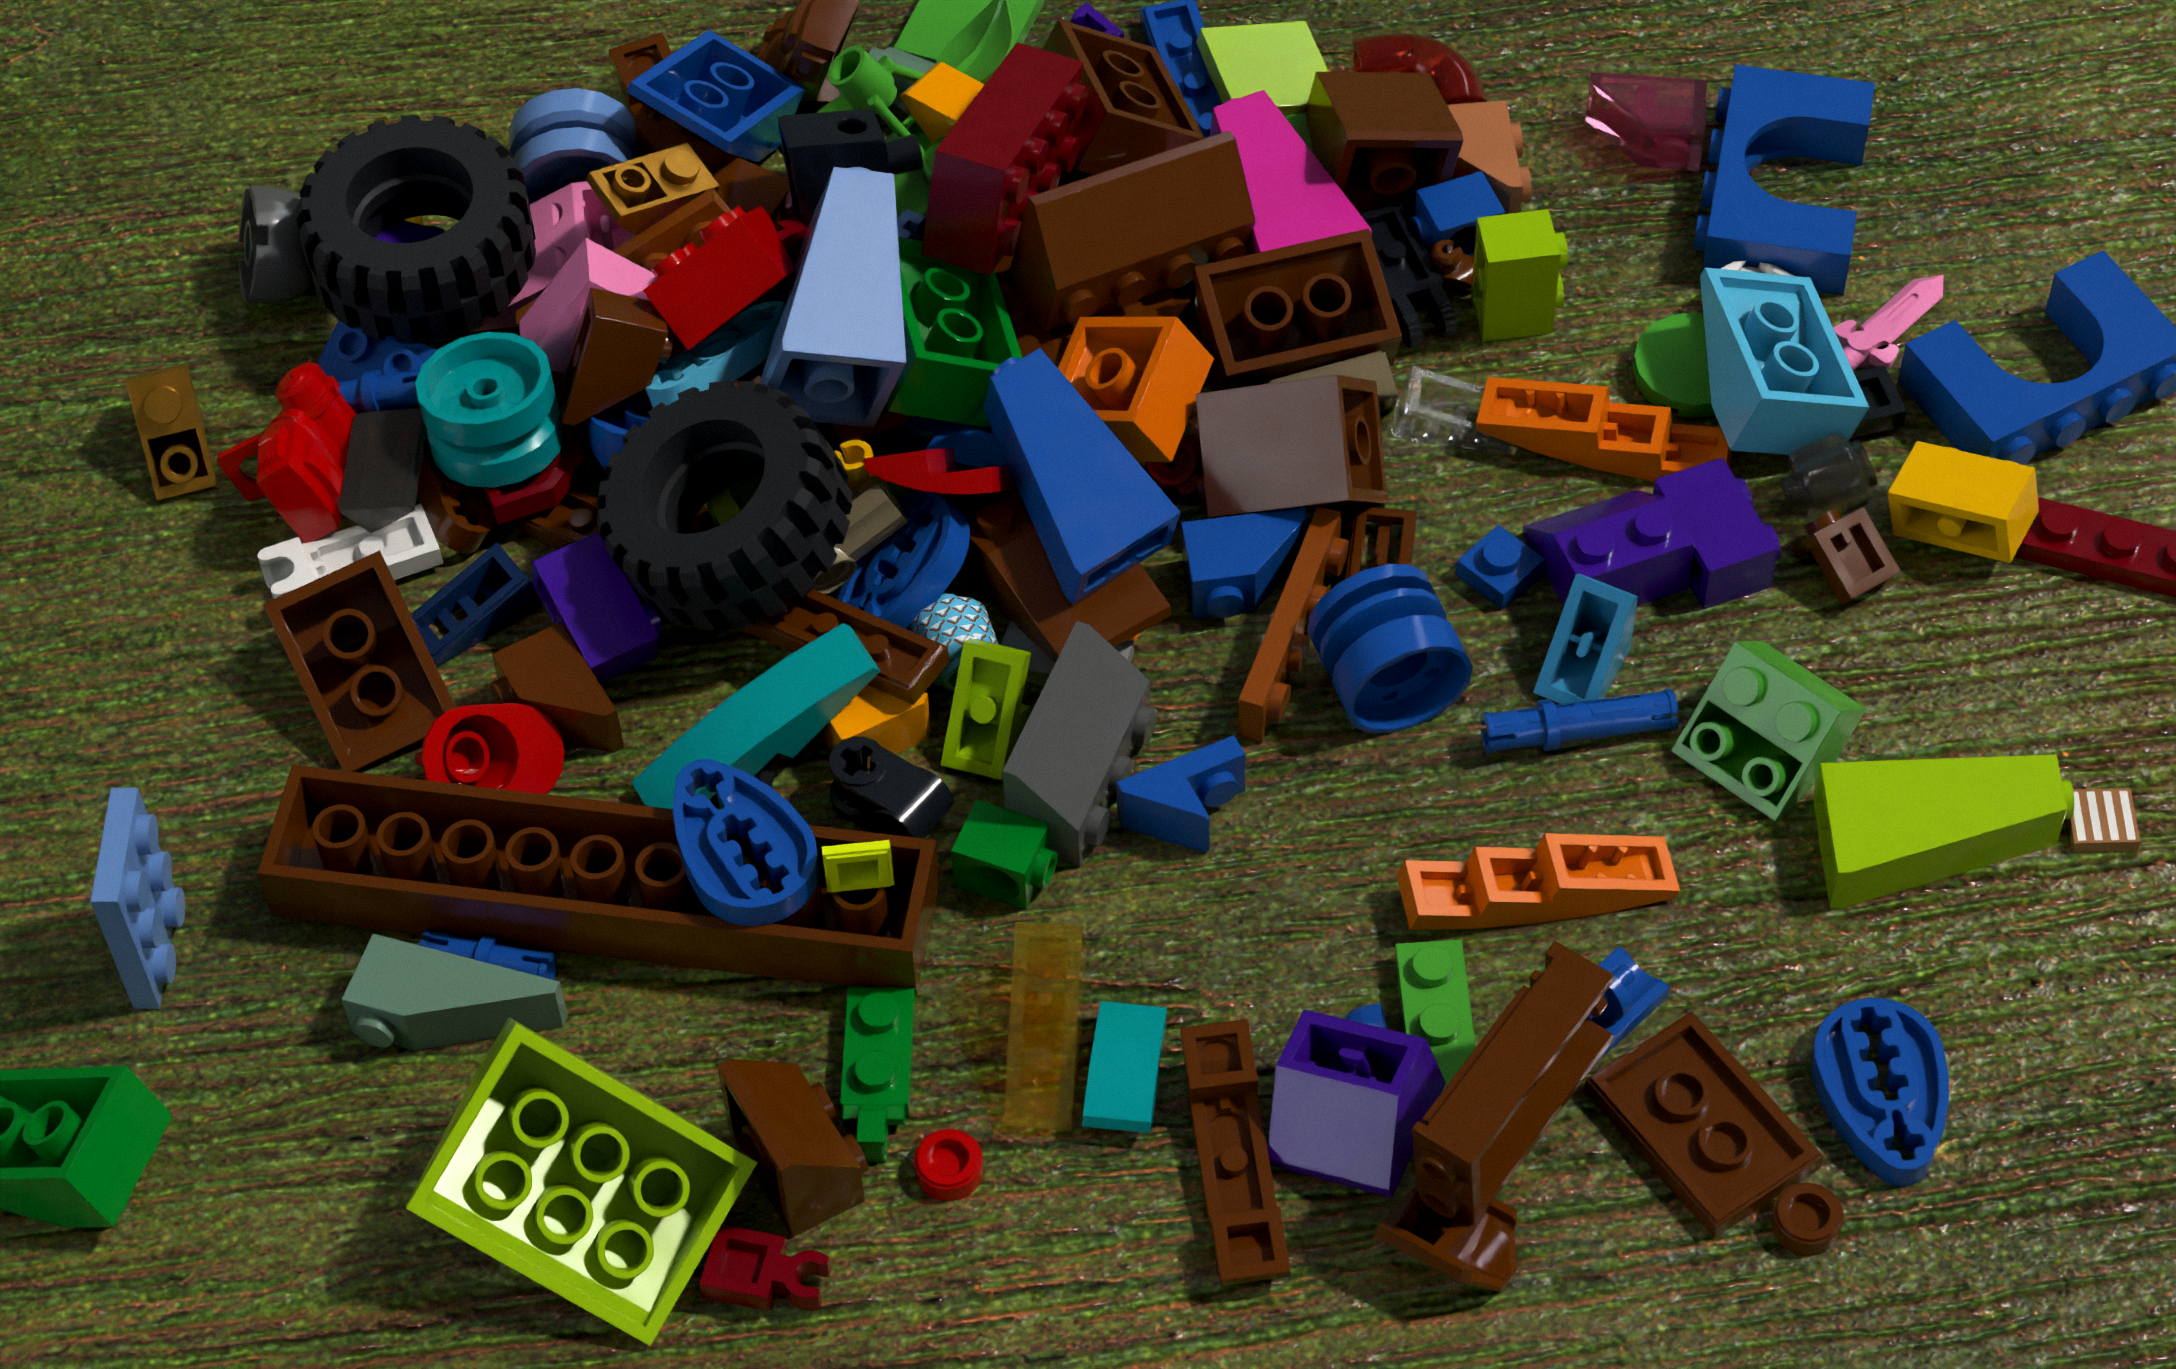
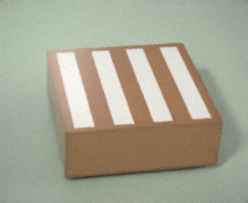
[2067,788,2140,852]

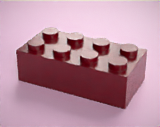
[921,42,1088,276]

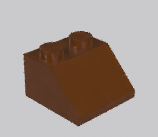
[717,1059,869,1238]

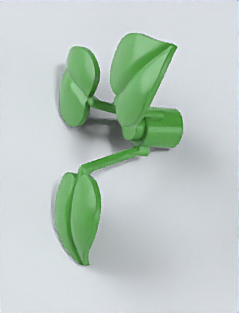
[816,0,1016,220]

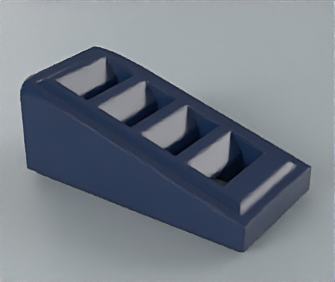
[411,542,542,666]

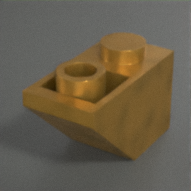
[586,143,720,236]
[125,363,217,500]

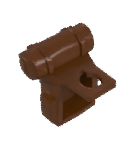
[757,0,861,106]

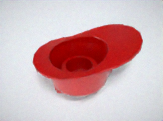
[415,703,565,794]

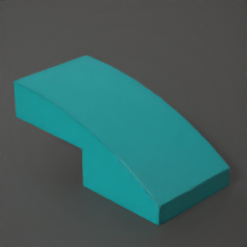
[1082,1001,1167,1133]

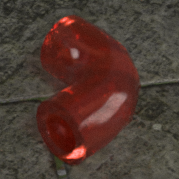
[1352,34,1488,105]

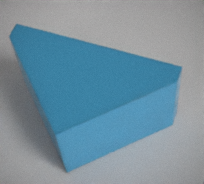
[1533,573,1638,704]

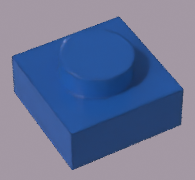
[1456,525,1545,610]

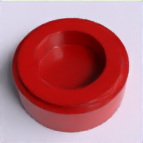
[914,1129,984,1201]

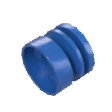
[1307,564,1473,733]

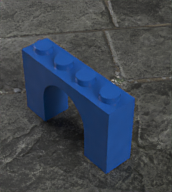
[1693,64,1875,295]
[1898,250,2176,465]

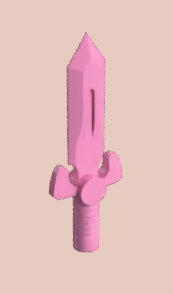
[1833,274,1944,371]

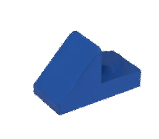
[1116,735,1246,852]

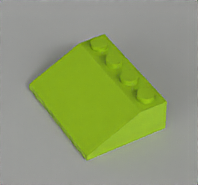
[405,1017,758,1346]

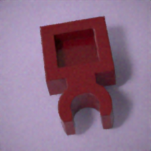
[699,1224,831,1311]

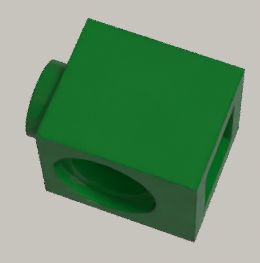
[951,800,1058,910]

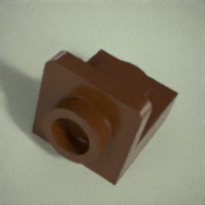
[1791,507,1901,605]

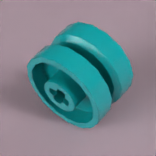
[415,332,566,488]

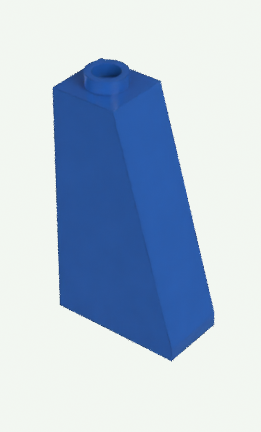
[983,348,1181,605]

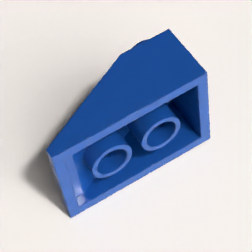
[626,30,806,163]

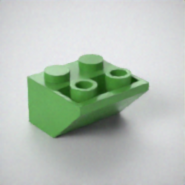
[1671,641,1867,821]

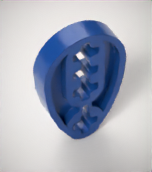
[837,491,970,630]
[673,759,820,926]
[1810,998,1949,1186]

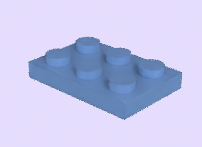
[90,788,185,1009]

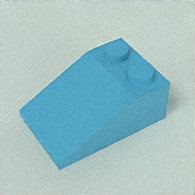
[1700,267,1869,459]

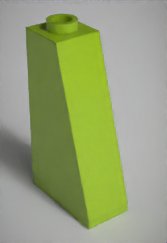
[1813,754,2074,909]

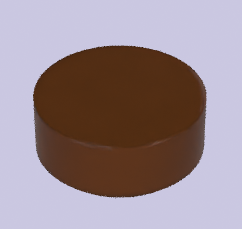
[1771,1183,1844,1256]

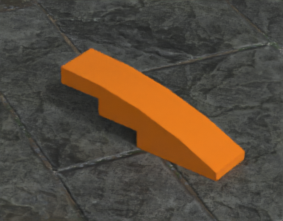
[1476,377,1733,482]
[1396,833,1680,930]

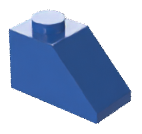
[1181,507,1307,619]

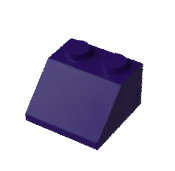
[1522,490,1695,607]

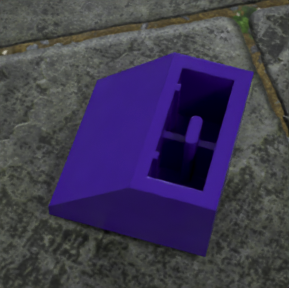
[1268,1009,1446,1197]

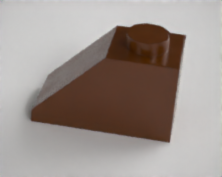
[557,287,674,426]
[490,622,624,753]

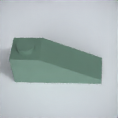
[341,934,568,1050]

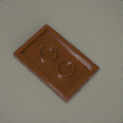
[1584,1011,1824,1238]

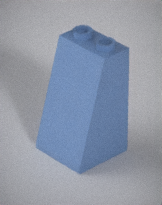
[760,167,906,428]

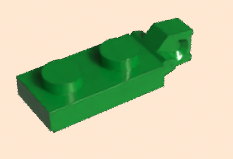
[840,987,916,1162]

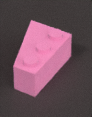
[519,238,687,373]

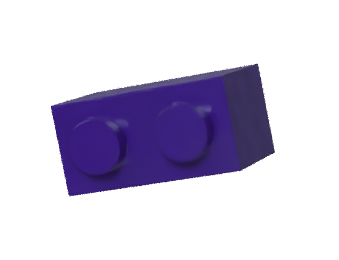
[1653,457,1781,610]
[532,531,663,684]

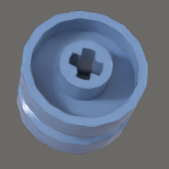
[508,88,638,204]

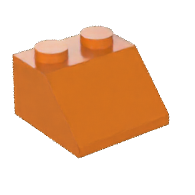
[1058,317,1214,462]

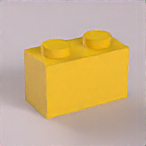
[1887,441,2039,563]

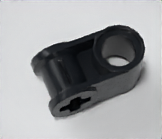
[829,737,954,839]

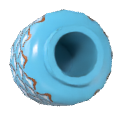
[910,594,999,691]

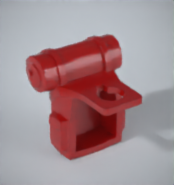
[217,362,386,543]

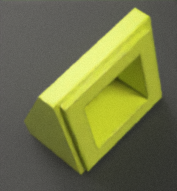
[822,840,894,893]

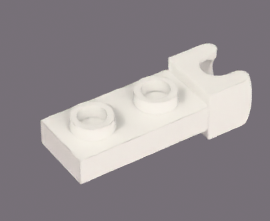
[257,504,443,599]

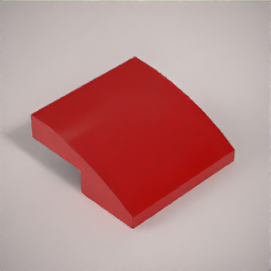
[864,448,1017,494]

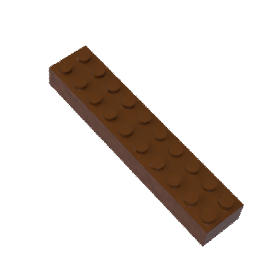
[257,765,940,994]

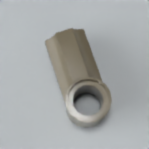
[813,475,909,594]

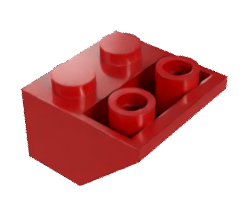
[643,205,796,350]

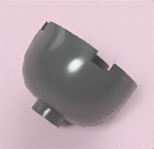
[239,185,313,303]

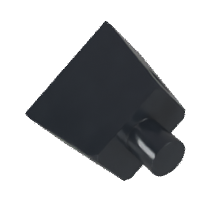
[777,109,924,227]

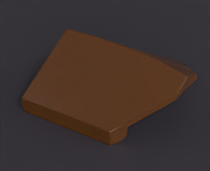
[1374,1186,1517,1292]

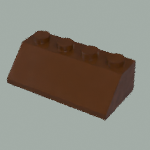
[1007,131,1256,332]

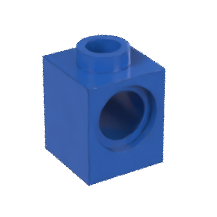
[1410,171,1506,256]

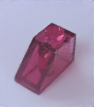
[1586,72,1707,171]

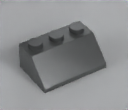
[1003,620,1158,867]

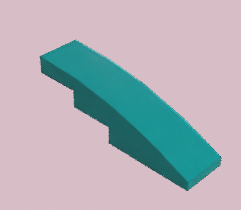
[631,623,880,809]

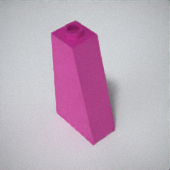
[1210,90,1372,255]

